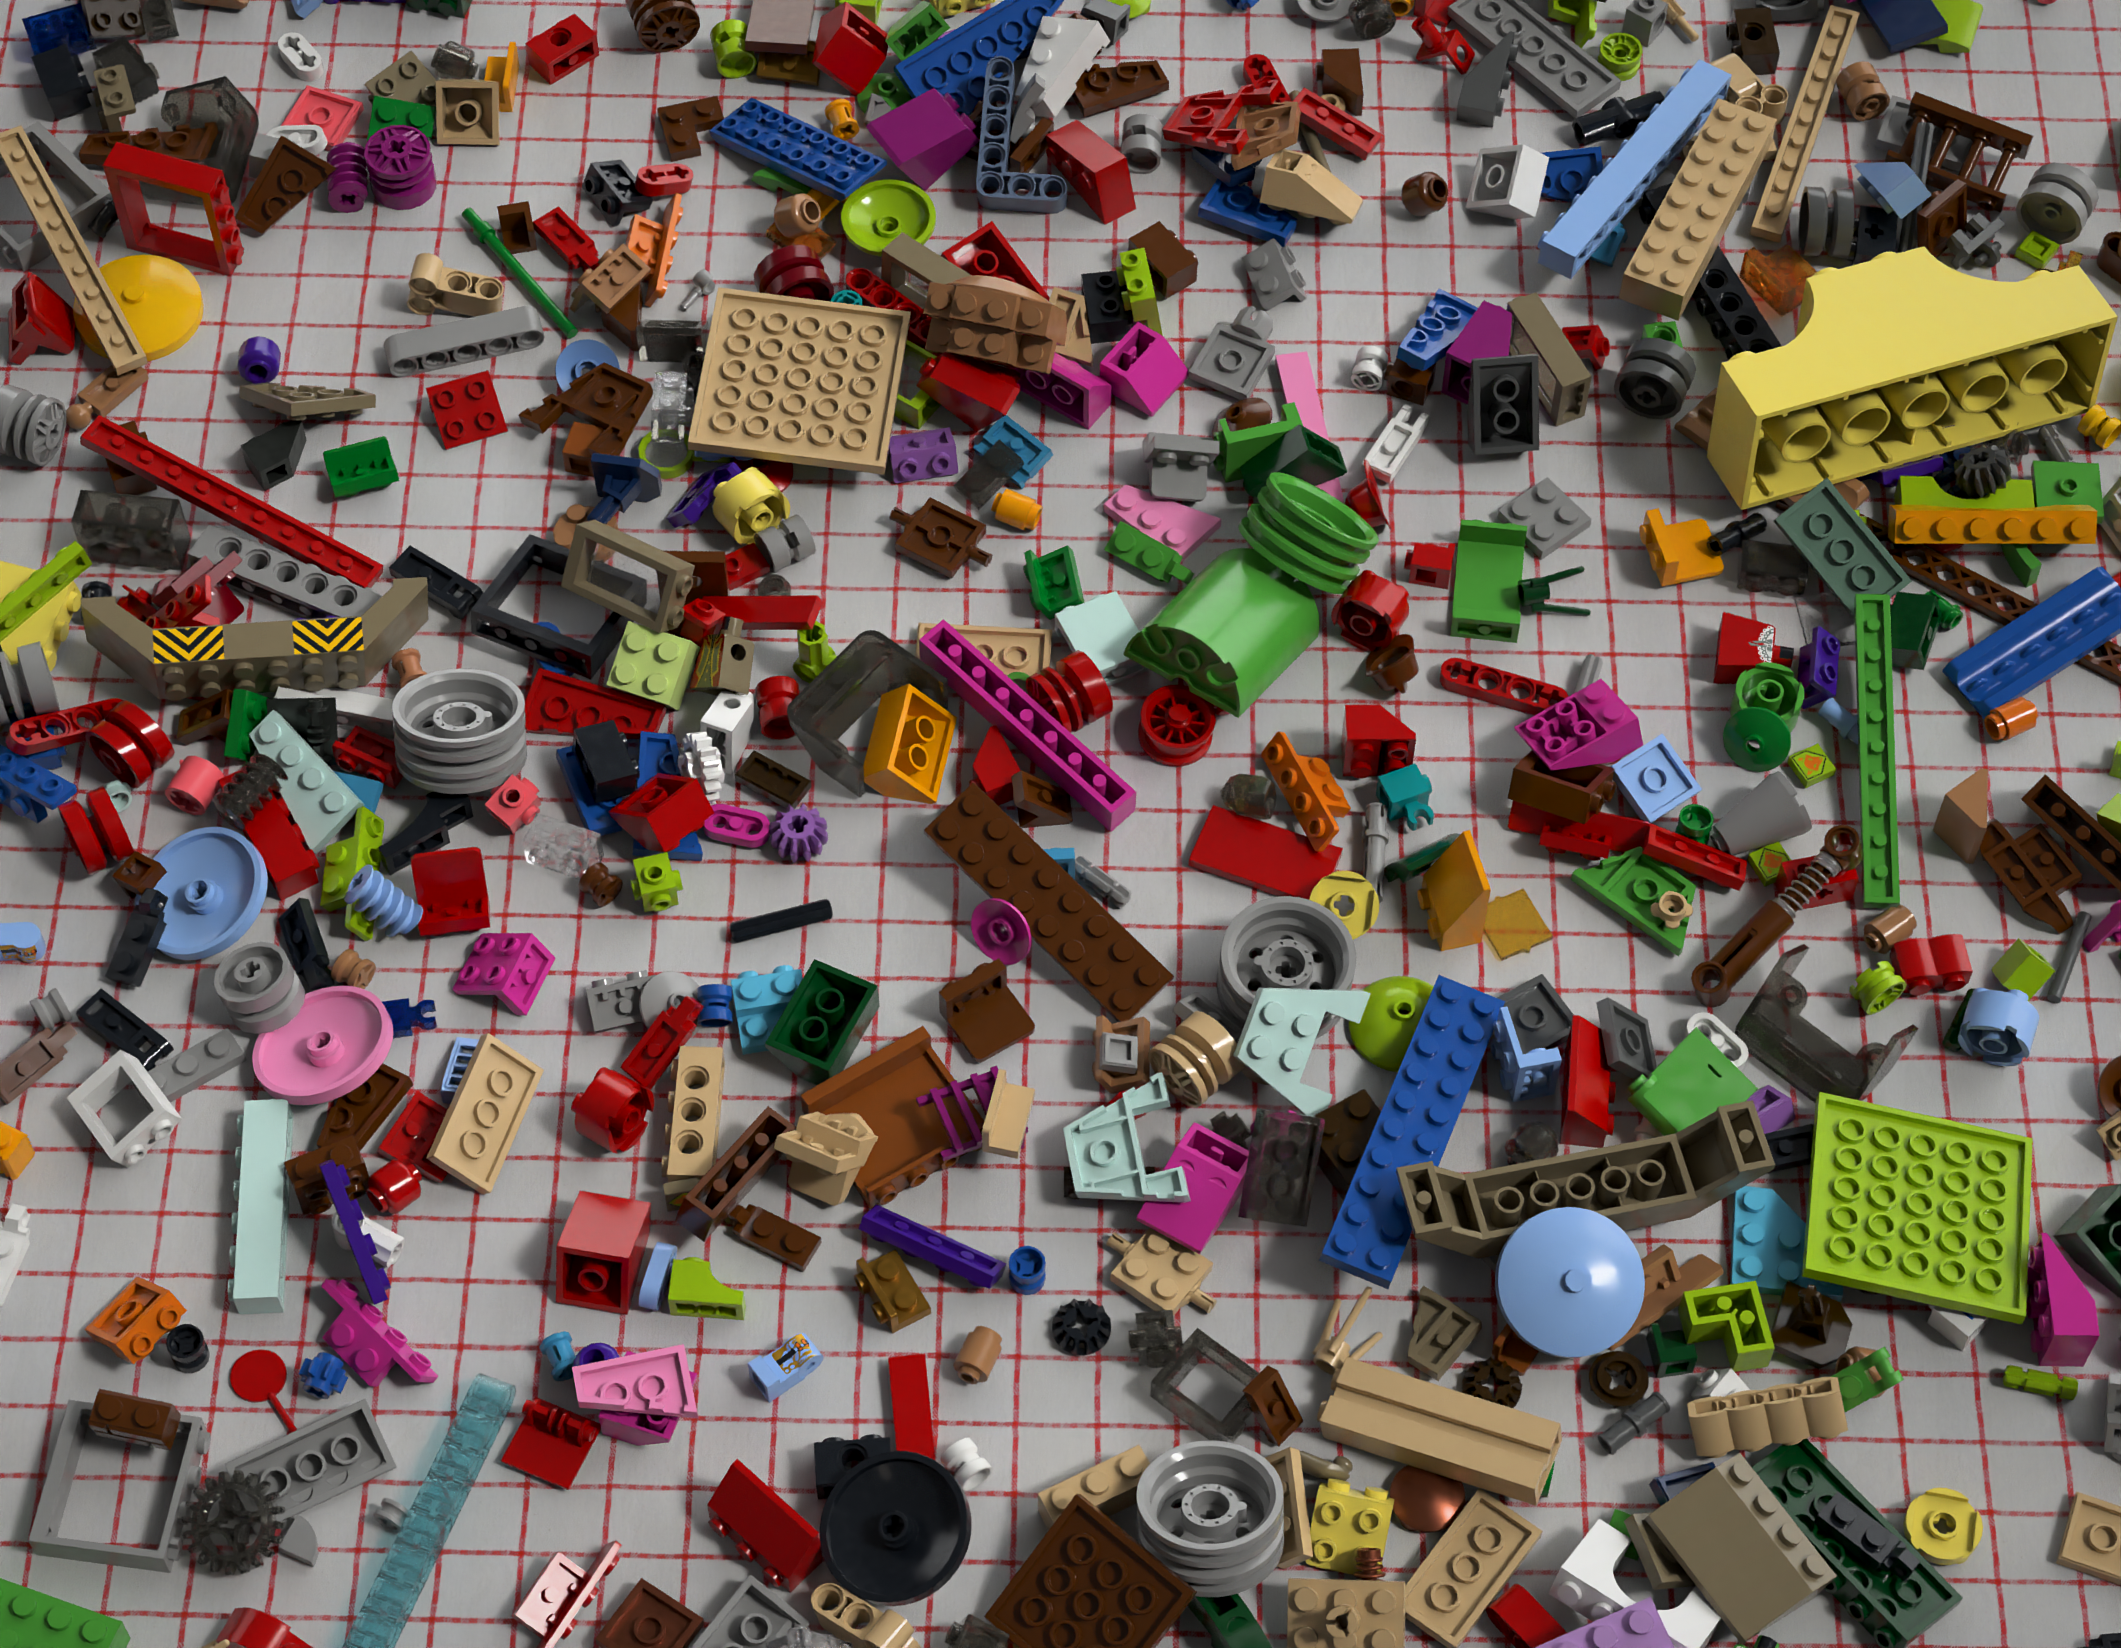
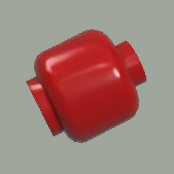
[366,1159,422,1214]

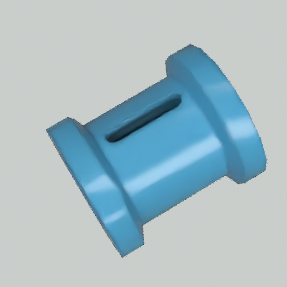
[539,1331,576,1381]

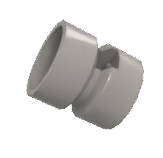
[1121,114,1163,174]
[754,514,816,573]

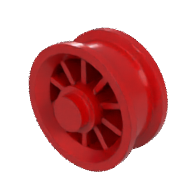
[1138,685,1216,766]

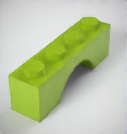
[1894,475,2035,509]

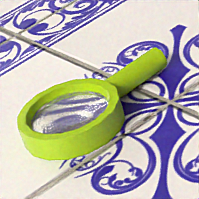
[638,427,731,479]

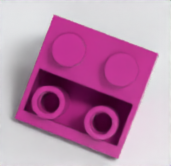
[1100,322,1189,417]
[598,1351,697,1446]

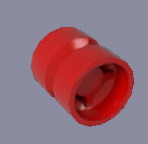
[755,676,804,740]

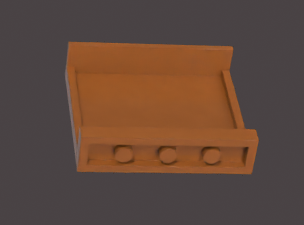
[801,1026,984,1209]

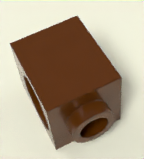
[1384,358,1436,406]

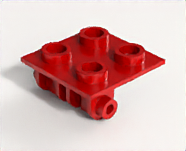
[426,370,508,450]
[501,1397,601,1491]

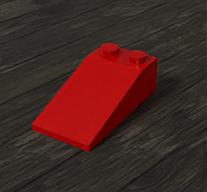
[941,221,1050,301]

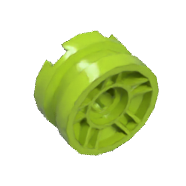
[1597,33,1643,81]
[1849,961,1907,1015]

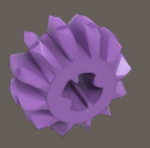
[769,803,828,863]

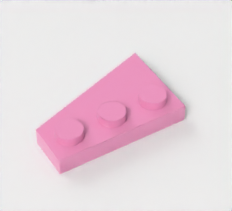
[1104,484,1221,563]
[572,1344,698,1419]

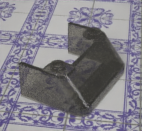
[787,630,948,798]
[1735,944,1919,1103]

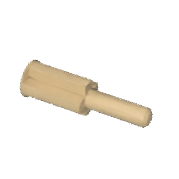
[1662,0,1699,42]

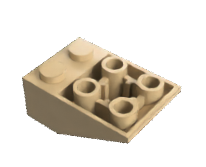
[1260,149,1363,225]

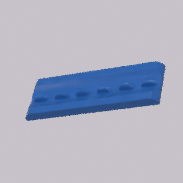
[709,98,887,201]
[1942,567,2121,719]

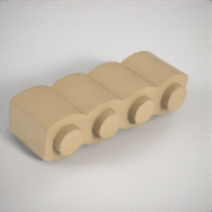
[1687,1377,1848,1458]

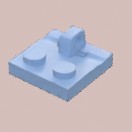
[1611,733,1702,823]

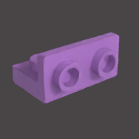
[888,427,958,483]

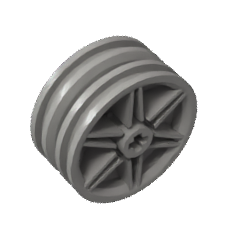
[392,668,527,794]
[1216,896,1356,1039]
[1136,1440,1284,1597]

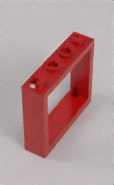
[103,142,245,276]

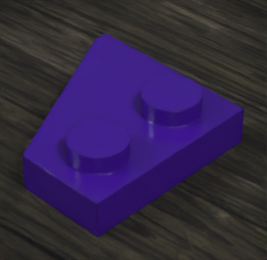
[666,462,742,528]

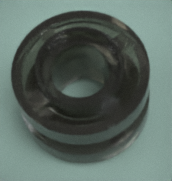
[1348,0,1396,40]

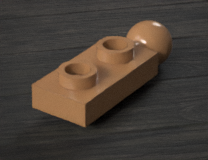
[66,365,149,430]

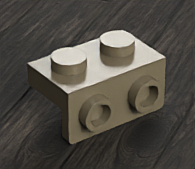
[92,64,136,132]

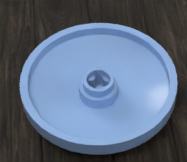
[135,827,268,960]
[1495,1207,1645,1358]

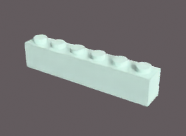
[228,1099,294,1314]

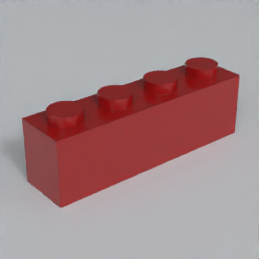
[218,763,320,901]

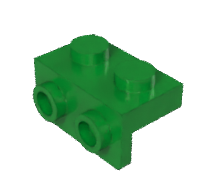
[323,436,399,497]
[1023,545,1085,620]

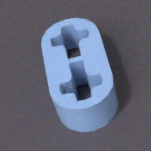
[639,1242,677,1311]

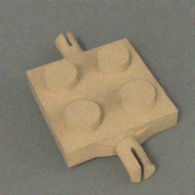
[1106,1228,1217,1321]

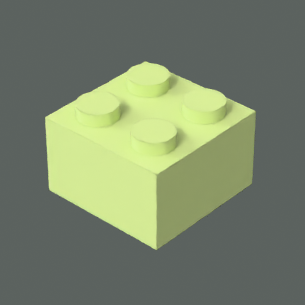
[606,621,700,711]

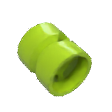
[710,19,756,79]

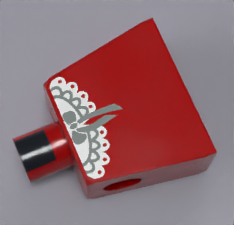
[1713,612,1794,684]

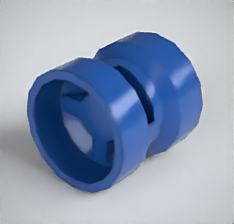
[697,984,733,1027]
[1009,1246,1046,1295]

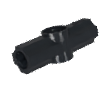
[1572,91,1664,145]

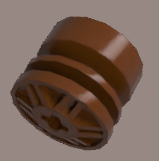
[625,0,700,52]

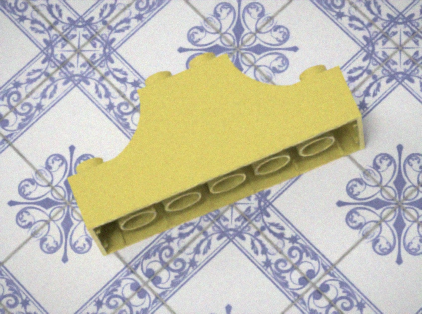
[1707,246,2118,510]

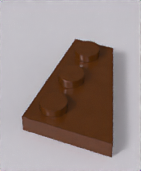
[1072,60,1169,117]
[235,136,338,234]

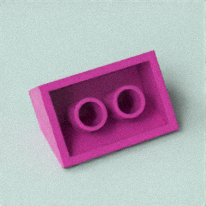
[1010,352,1112,430]

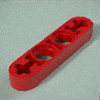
[1439,658,1568,716]
[5,698,123,755]

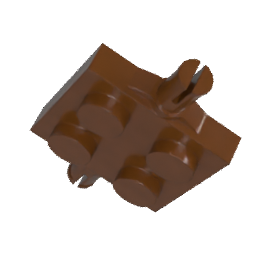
[889,497,993,579]

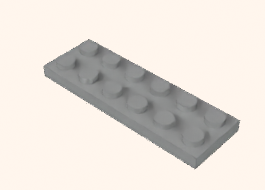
[1447,0,1621,118]

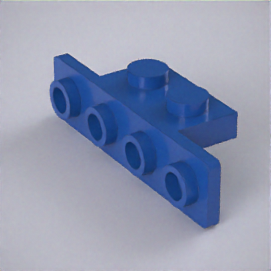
[0,744,77,824]

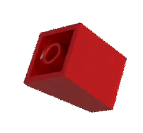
[556,1191,651,1315]

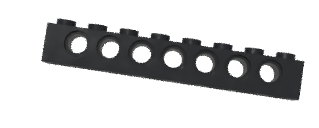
[1639,183,1781,360]

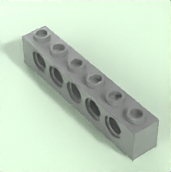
[187,524,382,619]

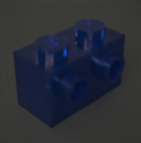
[22,2,97,56]

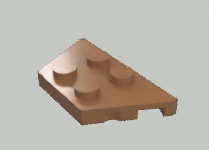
[1231,101,1301,171]

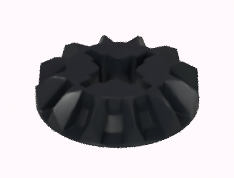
[1052,1298,1111,1355]

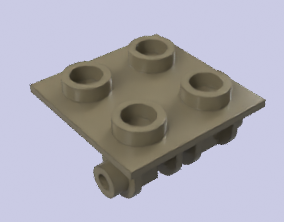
[364,50,437,107]

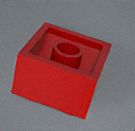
[609,773,714,853]

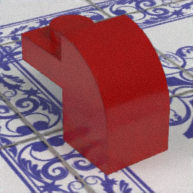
[215,1607,313,1648]

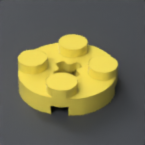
[1309,871,1379,940]
[1903,1488,1983,1565]

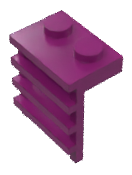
[916,1065,1028,1161]

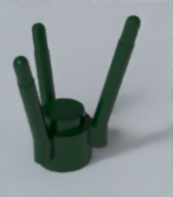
[1518,566,1591,616]

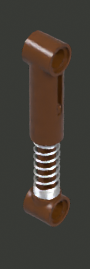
[1691,825,1863,1007]

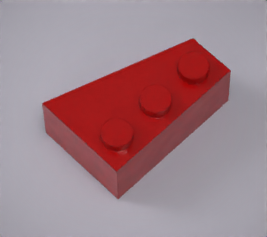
[1046,120,1136,225]

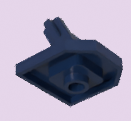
[587,453,662,524]

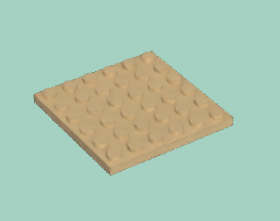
[688,287,910,475]

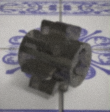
[1210,1111,1252,1150]

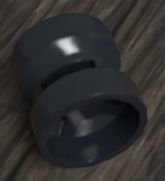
[166,1324,210,1373]

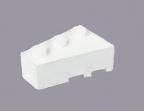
[1015,16,1110,118]

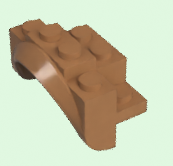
[923,275,1067,374]

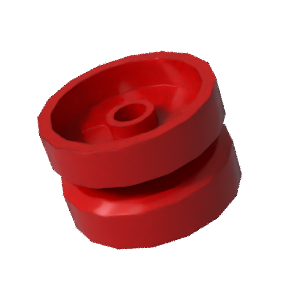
[85,700,175,788]
[57,786,134,876]

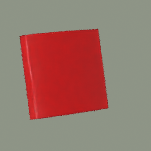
[377,1091,450,1183]

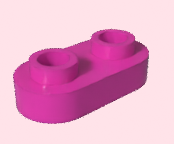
[703,804,770,848]

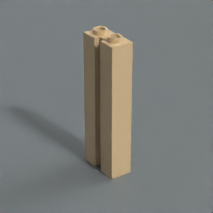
[1317,1357,1562,1506]

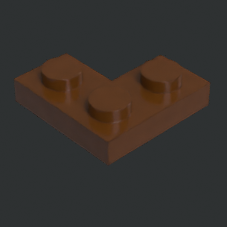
[657,96,724,162]

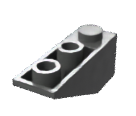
[1456,31,1519,127]

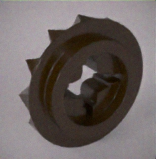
[1588,1351,1649,1409]
[1462,1357,1522,1408]

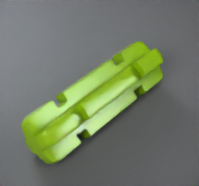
[2003,1365,2078,1400]

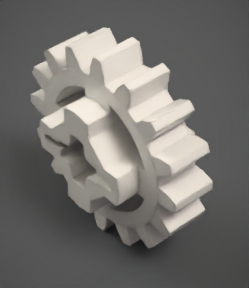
[678,731,724,805]

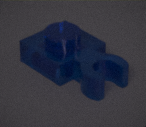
[382,998,437,1038]

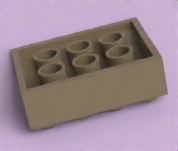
[1645,1453,1837,1644]

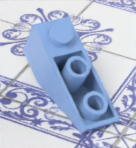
[1855,162,1931,219]

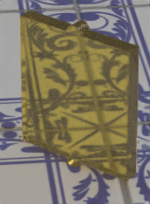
[1483,888,1553,961]

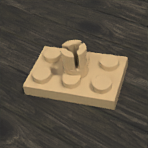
[1287,1578,1405,1648]

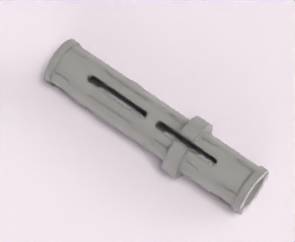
[1361,802,1389,903]

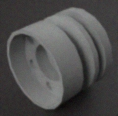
[0,385,66,466]
[0,641,60,726]

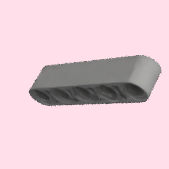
[384,306,545,377]

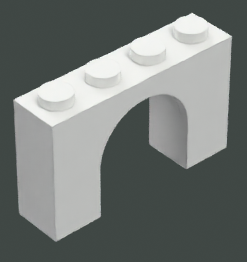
[1548,1519,1723,1648]

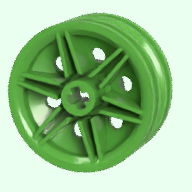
[1238,472,1379,594]

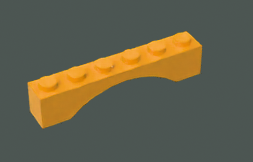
[1888,505,2097,544]

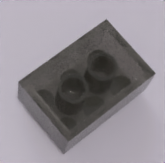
[71,490,191,571]

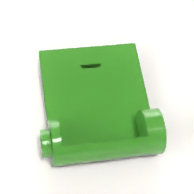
[1627,1027,1758,1136]

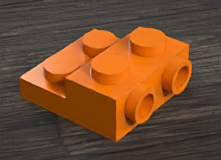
[84,1276,187,1365]

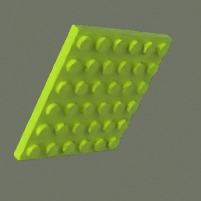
[1802,1092,2033,1325]

